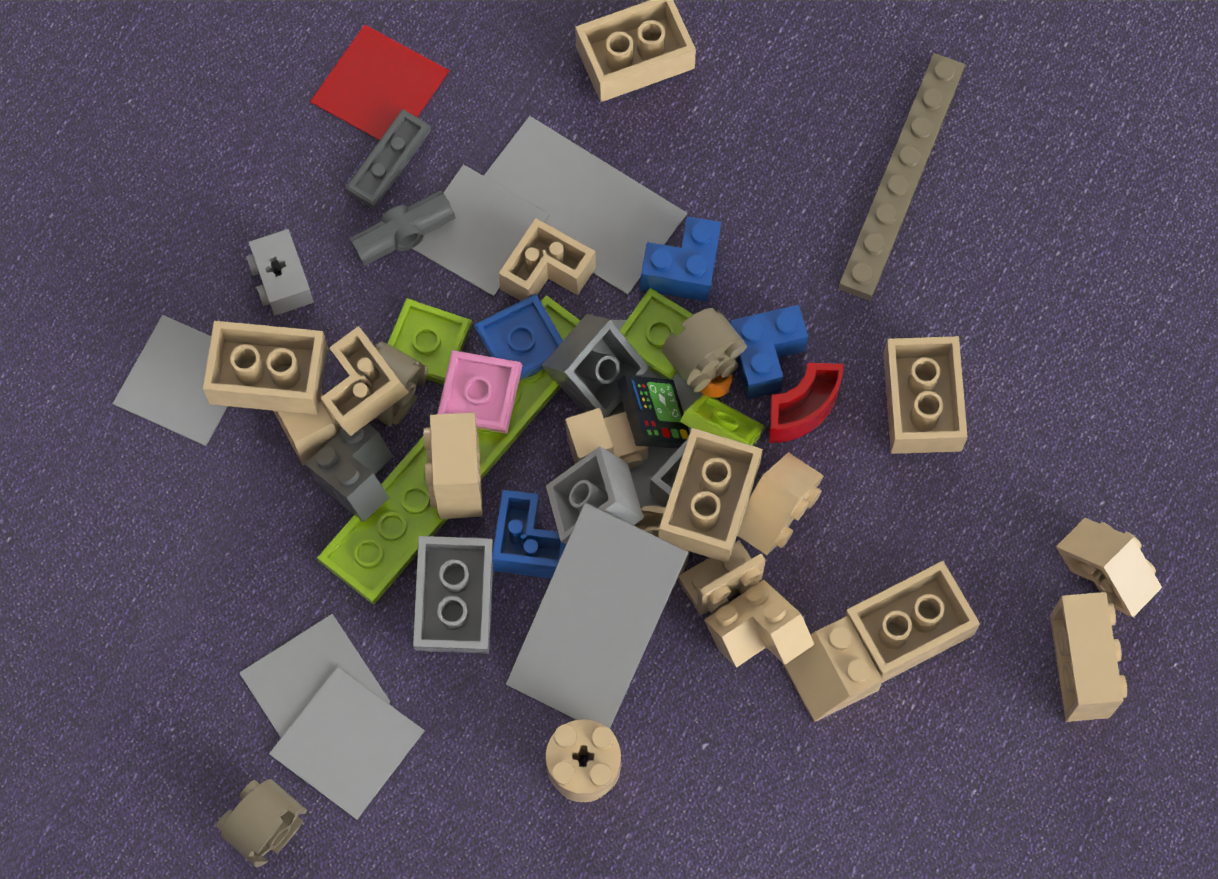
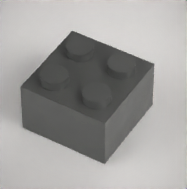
[542,314,650,418]

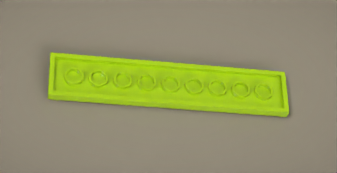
[317,295,580,605]

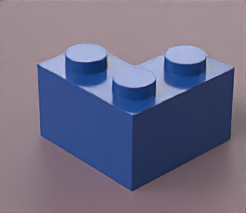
[639,216,721,302]
[730,305,808,400]
[492,490,566,579]

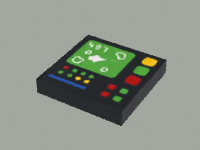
[617,375,690,449]

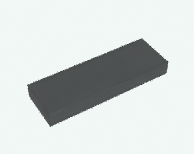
[345,109,431,210]

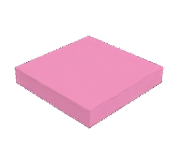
[437,350,523,434]

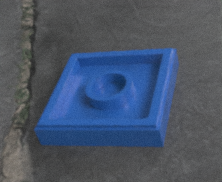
[474,294,563,381]

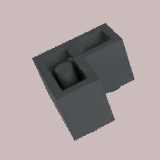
[305,424,394,522]

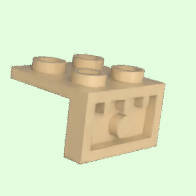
[678,540,766,616]

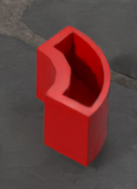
[769,363,844,443]

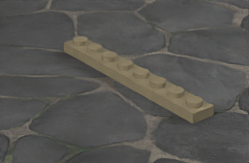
[838,53,966,301]

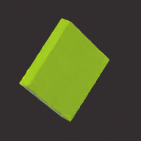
[620,288,694,379]
[388,298,472,385]
[680,394,765,446]

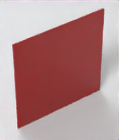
[310,25,450,141]

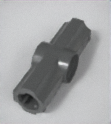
[349,190,456,267]

